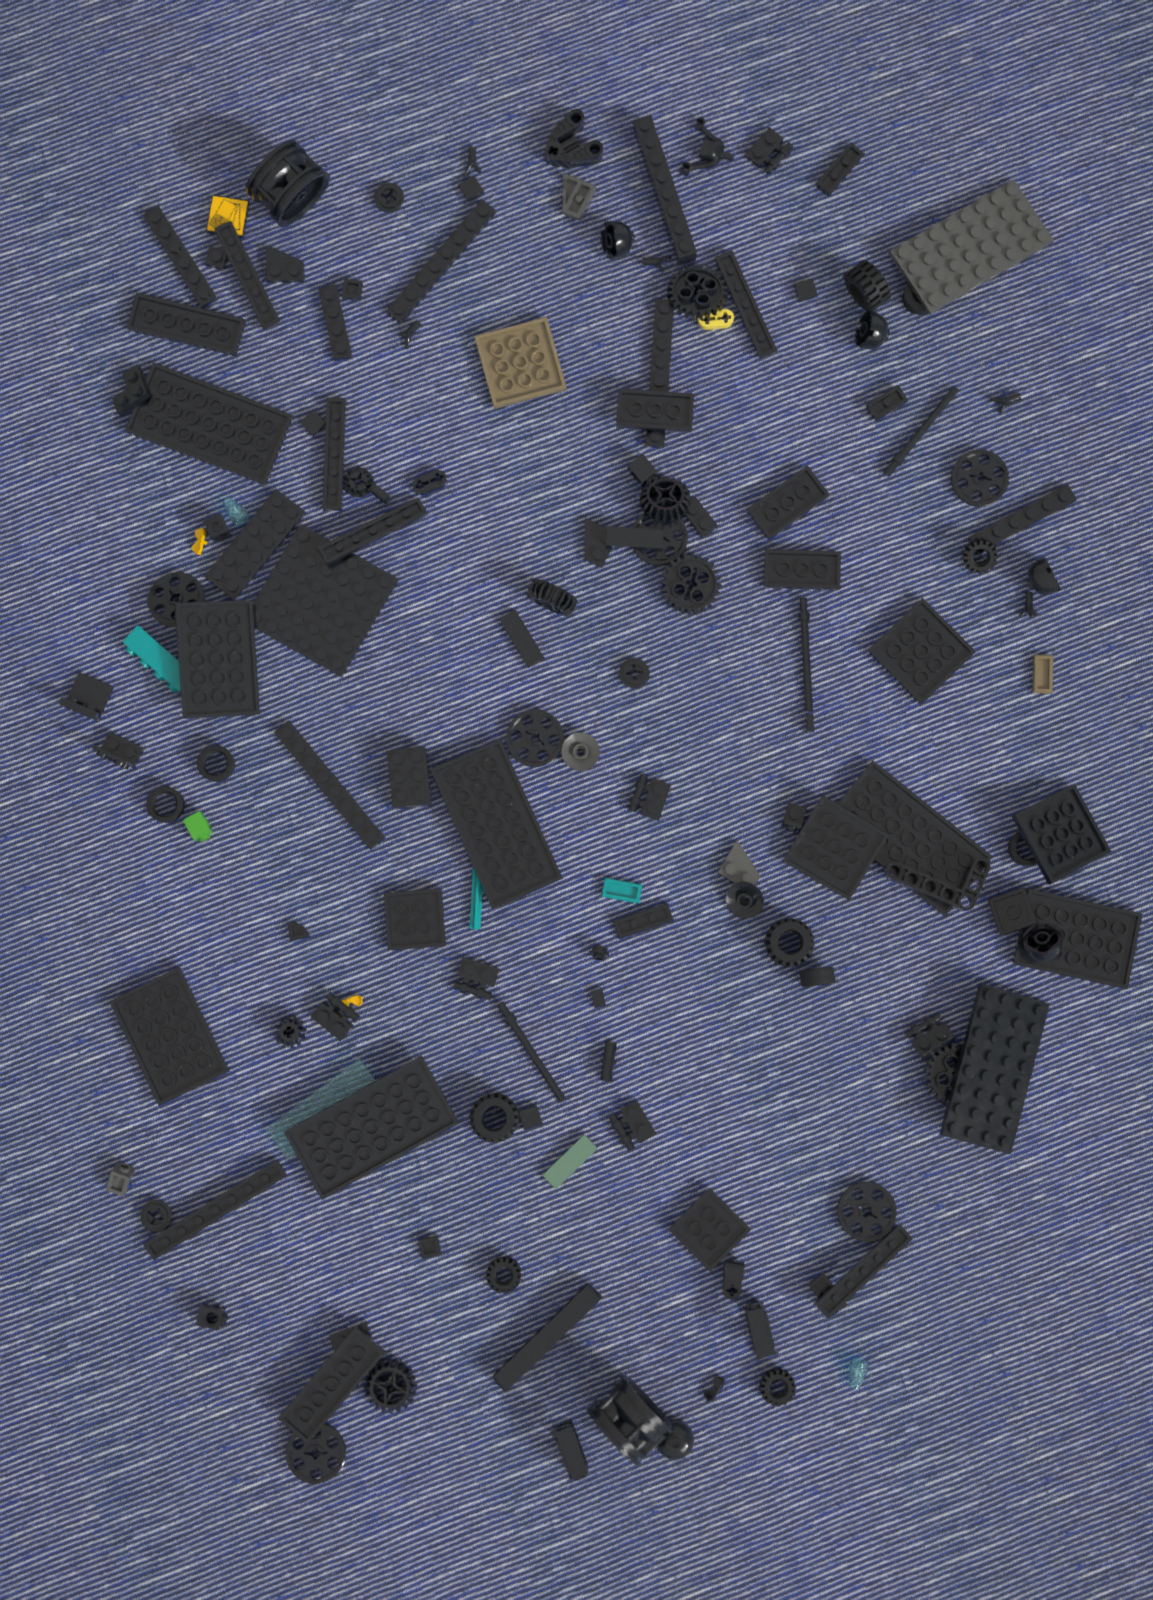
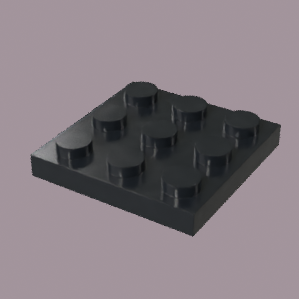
[384,888,446,951]
[668,1187,751,1272]

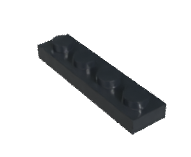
[318,284,353,361]

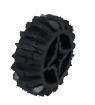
[639,475,691,524]
[527,579,578,616]
[364,1359,417,1414]

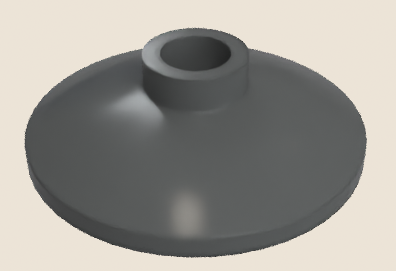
[561,732,600,771]

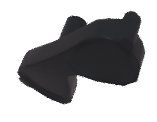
[704,1377,725,1402]

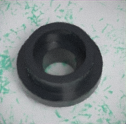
[590,945,609,961]

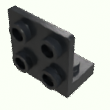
[59,673,114,722]
[92,732,144,770]

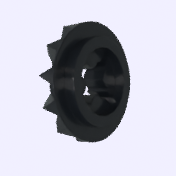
[374,183,404,213]
[344,467,374,497]
[619,658,650,689]
[140,1200,172,1232]

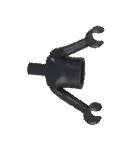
[680,117,735,176]

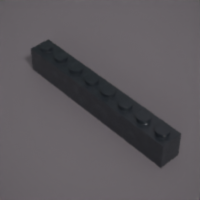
[633,115,697,266]

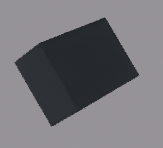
[806,714,814,733]
[591,989,606,1008]

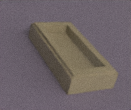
[1032,655,1053,694]

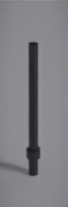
[884,386,959,477]
[798,598,813,712]
[497,1001,566,1103]

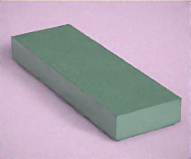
[543,1134,598,1189]

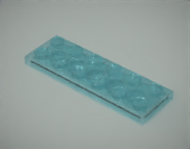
[266,1058,376,1160]

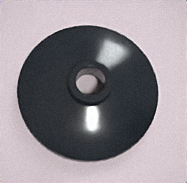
[726,882,764,918]

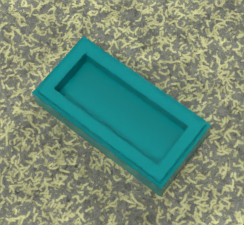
[601,878,642,904]

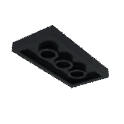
[616,389,694,432]
[746,465,830,540]
[764,549,841,590]

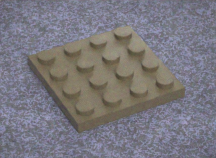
[474,317,567,409]

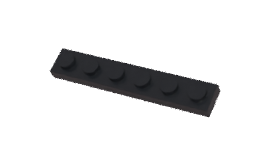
[143,205,218,309]
[214,220,281,331]
[715,250,778,360]
[322,398,346,511]
[968,484,1077,554]
[318,497,428,565]
[814,1224,913,1319]

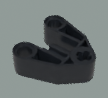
[545,109,603,169]

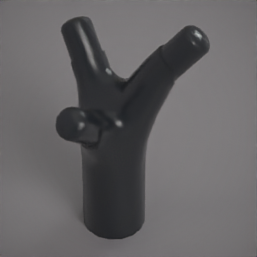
[463,146,481,177]
[642,255,672,272]
[398,320,422,349]
[990,393,1021,413]
[1019,592,1038,618]

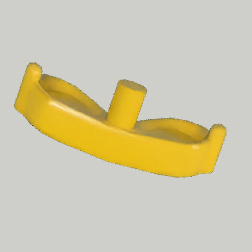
[192,528,207,555]
[339,995,363,1011]

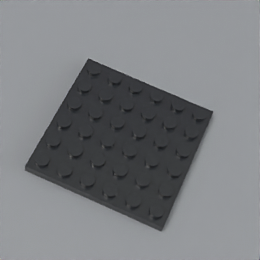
[253,524,399,678]

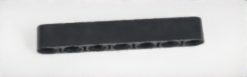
[491,1283,602,1392]

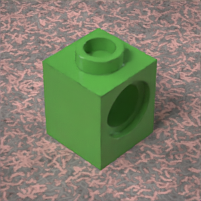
[183,811,214,843]

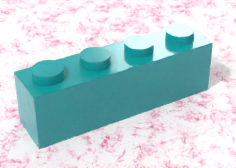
[123,625,181,694]

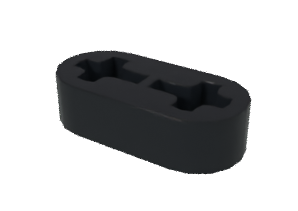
[412,470,447,496]

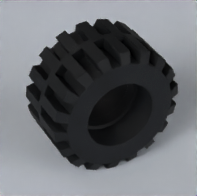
[844,260,891,312]
[764,918,815,967]
[470,1093,519,1143]

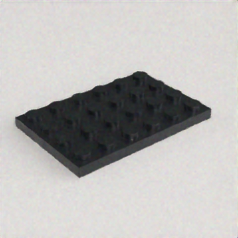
[174,600,260,719]
[1013,889,1143,989]
[109,967,230,1106]

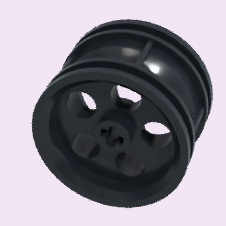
[245,140,330,228]
[586,1373,675,1466]

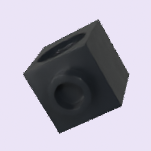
[628,454,657,487]
[204,514,232,543]
[196,1303,228,1330]

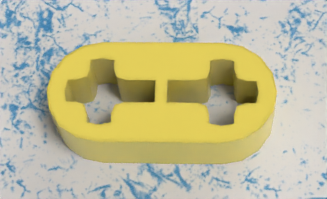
[698,309,734,330]

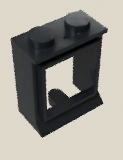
[743,1300,779,1359]
[551,1420,589,1481]

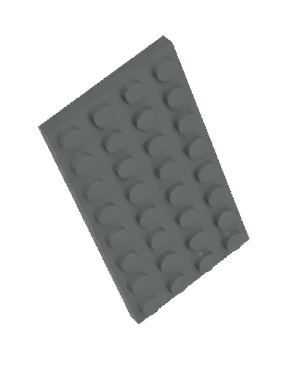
[889,179,1054,315]

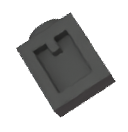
[106,1162,135,1197]

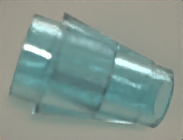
[223,497,249,526]
[849,1358,869,1389]

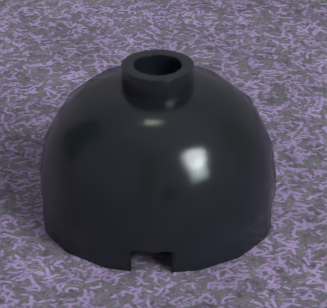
[601,220,635,260]
[855,311,890,350]
[1026,556,1061,595]
[1023,923,1063,962]
[657,1419,694,1460]

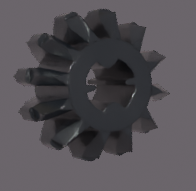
[273,1015,307,1048]

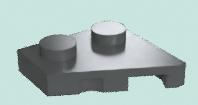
[562,173,596,221]
[718,841,760,885]

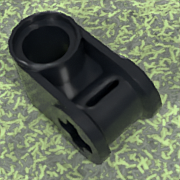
[723,1260,745,1299]

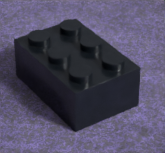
[387,746,433,810]

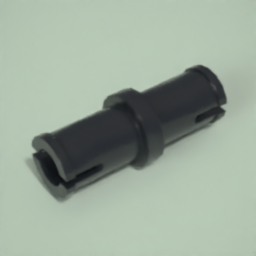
[600,1042,617,1082]

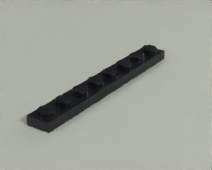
[386,199,496,325]
[645,299,674,448]
[274,720,385,850]
[144,1159,288,1261]

